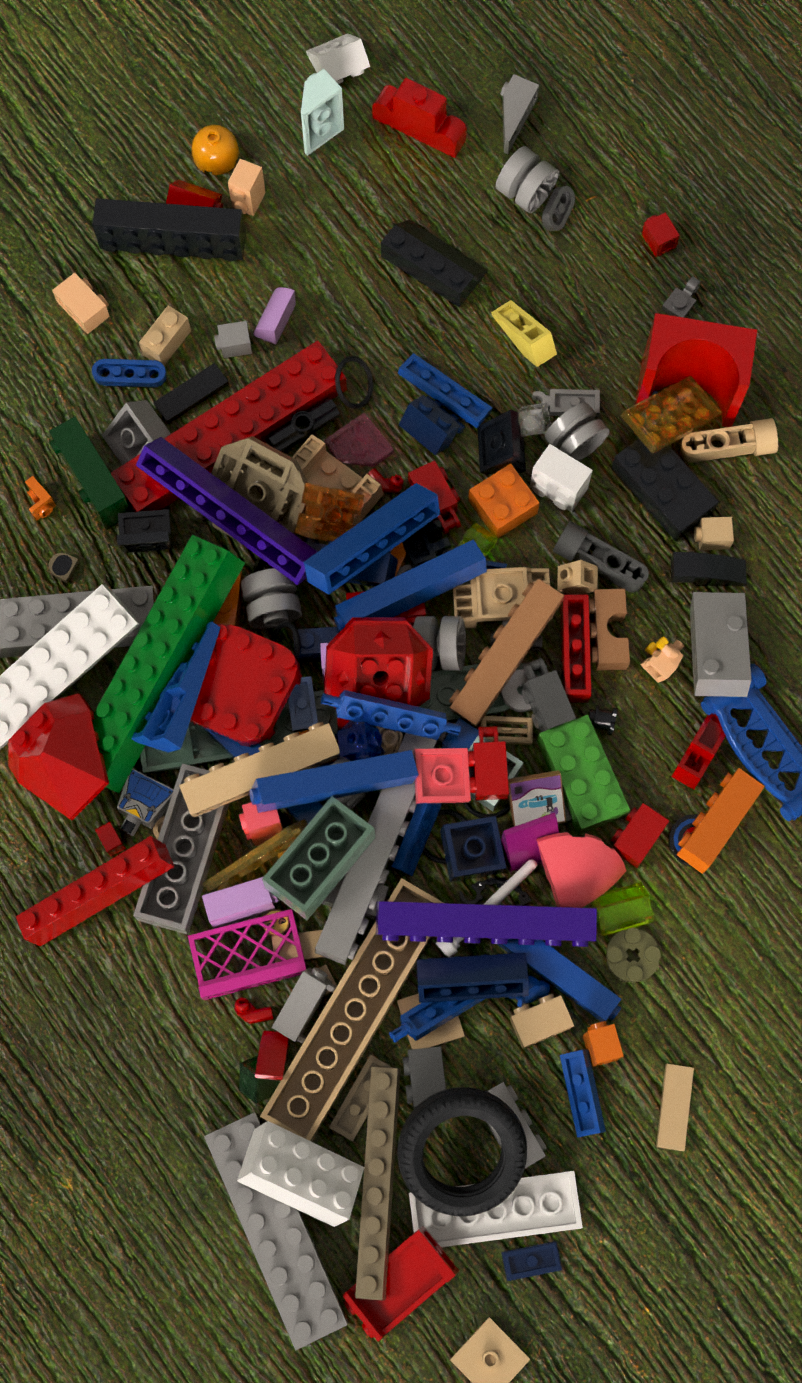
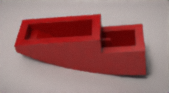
[671,714,725,790]

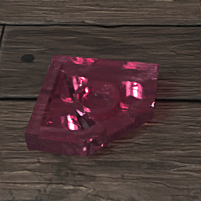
[324,413,394,467]

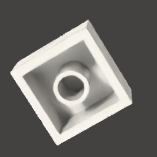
[530,444,593,512]

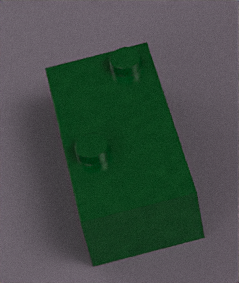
[49,417,131,530]

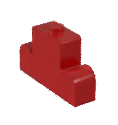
[372,78,467,158]

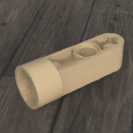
[680,418,778,463]

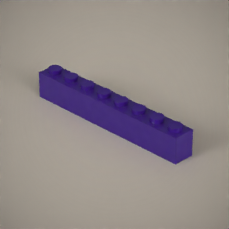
[136,437,317,585]
[376,901,597,947]

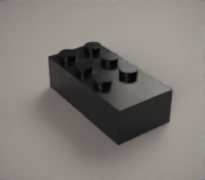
[612,428,719,542]

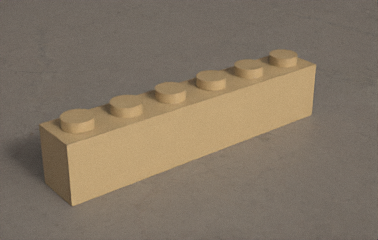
[179,722,342,818]

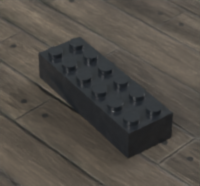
[92,198,246,261]

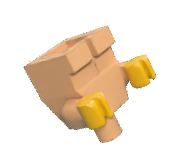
[640,637,684,683]

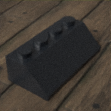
[381,219,487,307]

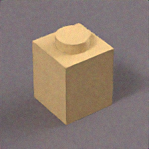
[694,517,734,550]

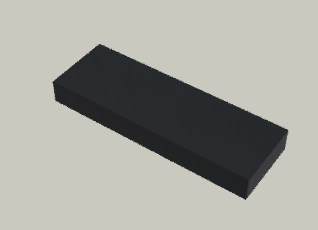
[153,363,229,424]

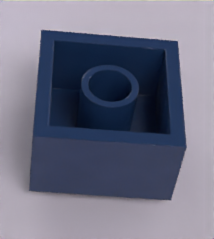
[440,816,506,882]

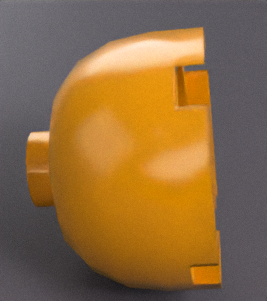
[191,125,240,175]

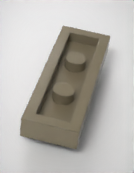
[329,1055,393,1142]

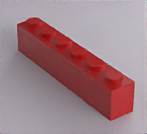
[16,836,175,947]

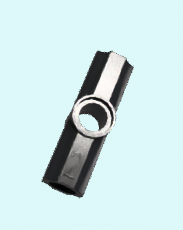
[266,397,340,452]

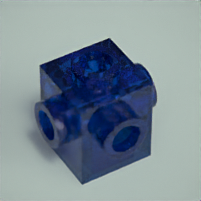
[337,722,382,761]

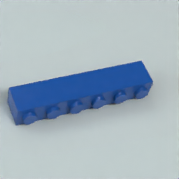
[304,483,440,595]

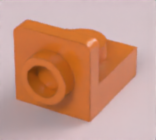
[25,476,56,521]

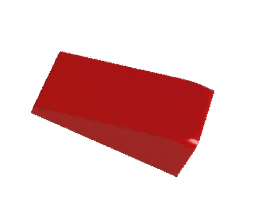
[255,1030,289,1080]

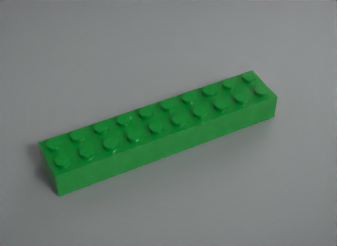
[92,535,245,793]

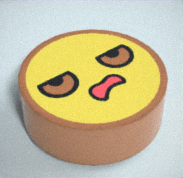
[263,909,290,936]

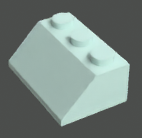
[301,68,344,156]

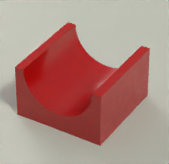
[634,313,757,427]

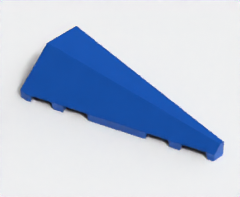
[131,621,221,752]

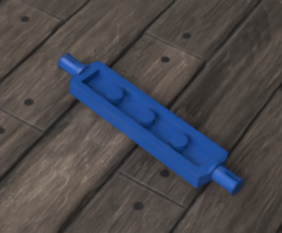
[321,690,461,740]
[389,999,484,1043]

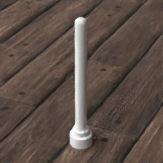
[435,859,537,958]

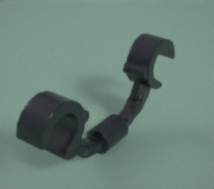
[459,877,532,906]

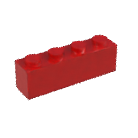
[560,595,591,703]

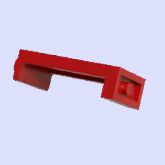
[342,1225,459,1342]

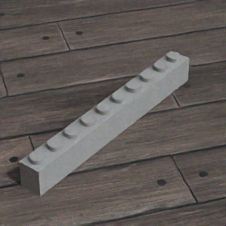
[315,706,447,965]

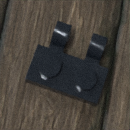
[402,519,451,569]

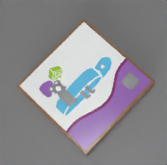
[508,770,566,827]

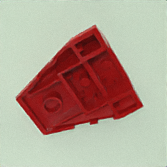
[8,693,109,820]

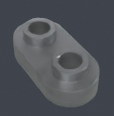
[542,186,575,231]

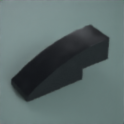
[670,552,747,586]

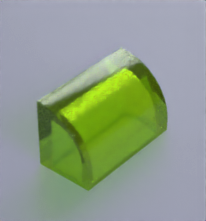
[592,882,654,936]

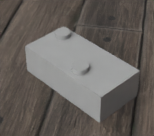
[690,592,751,697]

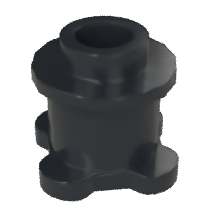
[588,705,618,735]

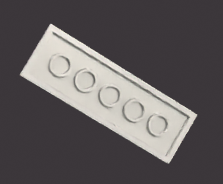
[409,1171,583,1247]

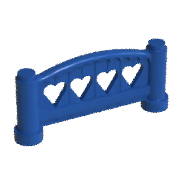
[701,664,802,821]

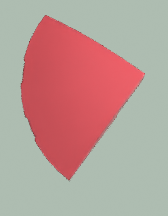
[536,832,626,908]

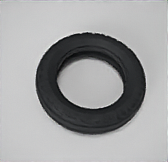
[397,1087,527,1216]

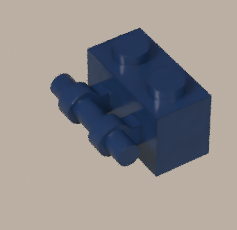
[399,395,465,456]

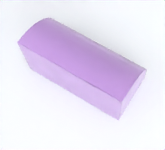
[254,287,296,345]

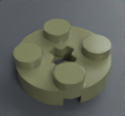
[606,928,661,983]

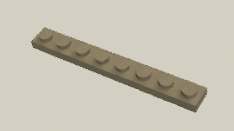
[355,1067,401,1301]

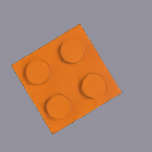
[468,464,540,540]

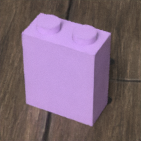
[202,877,279,929]

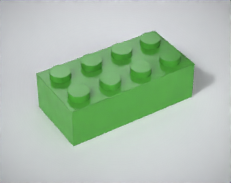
[536,715,630,836]

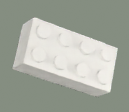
[237,1121,365,1227]

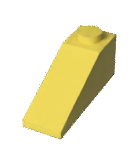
[491,300,557,367]

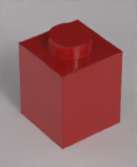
[641,212,680,257]

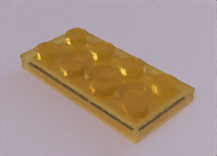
[621,376,722,454]
[203,819,308,892]

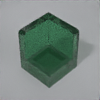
[239,1056,278,1103]

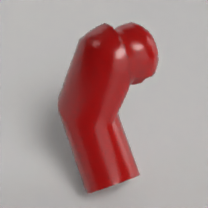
[367,468,404,493]

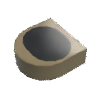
[48,553,80,583]

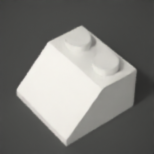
[306,33,370,84]

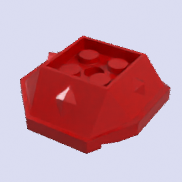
[324,617,433,709]

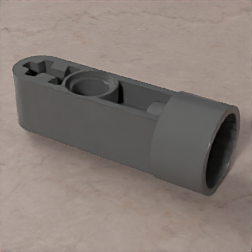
[553,521,649,592]

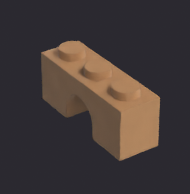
[589,589,630,671]

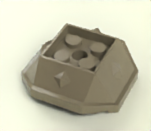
[211,436,313,538]

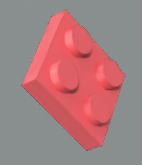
[413,748,471,804]

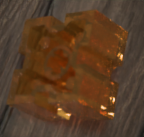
[295,482,364,542]

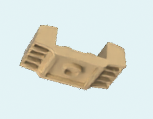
[292,434,384,529]
[453,567,553,628]

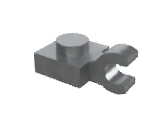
[661,276,701,318]

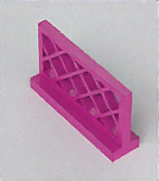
[188,909,307,1000]

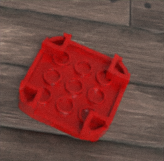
[190,624,302,747]

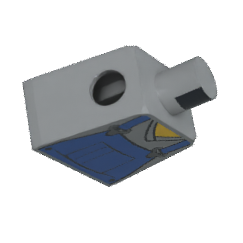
[117,769,174,836]

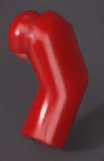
[234,997,274,1024]

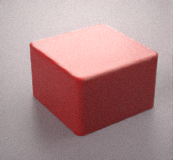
[95,821,126,857]

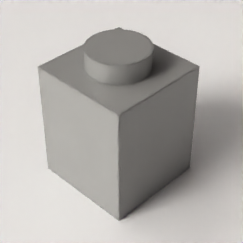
[214,321,252,358]

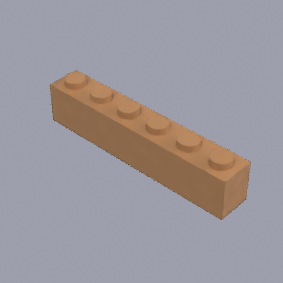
[449,578,564,728]

